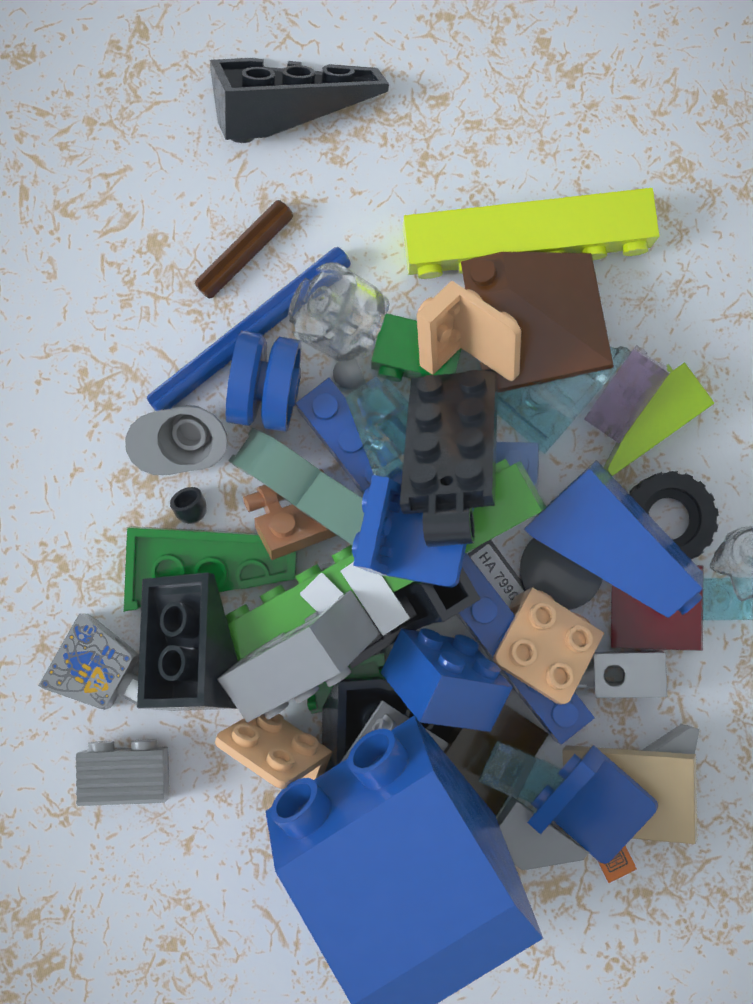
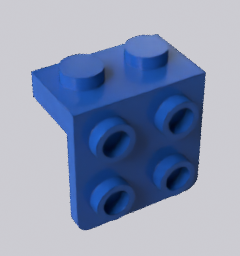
[352,475,474,588]
[527,745,658,864]

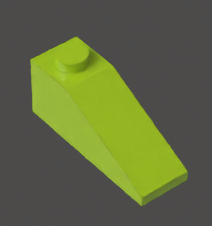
[604,362,714,476]

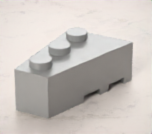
[218,590,380,723]

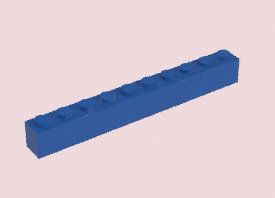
[295,378,595,745]

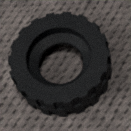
[629,471,719,559]

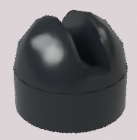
[170,487,207,524]

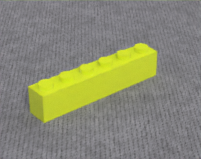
[403,188,660,279]

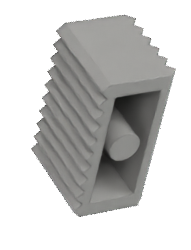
[76,739,169,806]

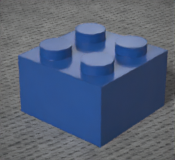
[381,628,513,732]

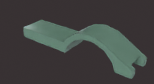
[228,428,364,545]

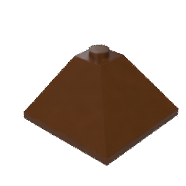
[461,252,614,393]

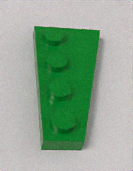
[123,526,297,612]

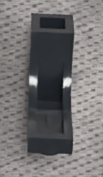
[348,567,480,668]

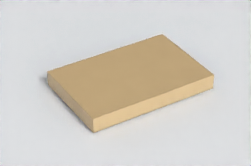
[562,745,697,844]

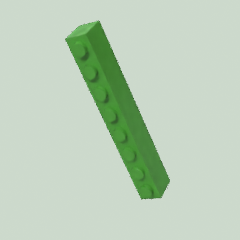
[226,459,546,661]

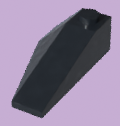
[210,58,389,143]
[322,677,455,766]

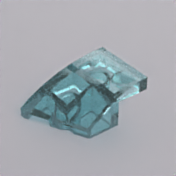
[497,346,632,454]
[346,376,409,478]

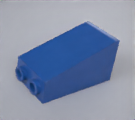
[524,460,703,618]

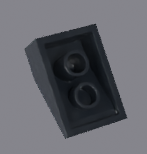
[137,573,238,711]

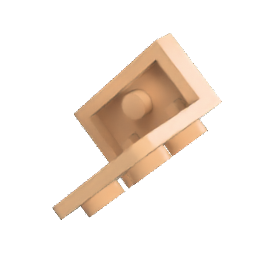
[416,281,521,381]
[493,587,604,705]
[215,714,333,789]

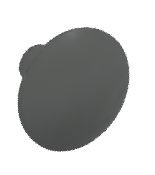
[519,538,603,610]

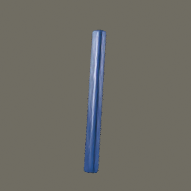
[147,247,351,411]

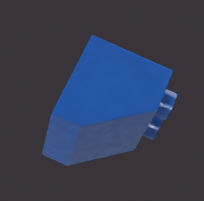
[265,716,544,1004]

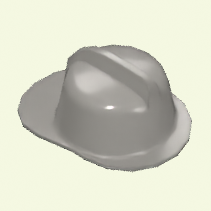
[125,405,227,475]

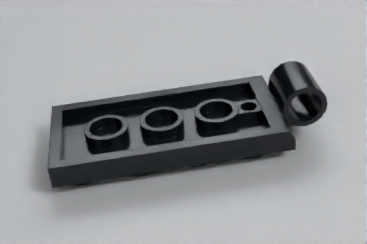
[400,369,498,547]

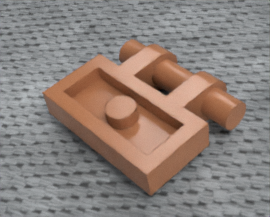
[243,469,337,560]

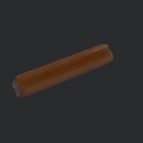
[195,200,293,299]

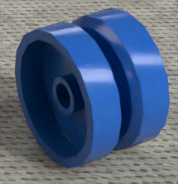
[226,330,302,432]

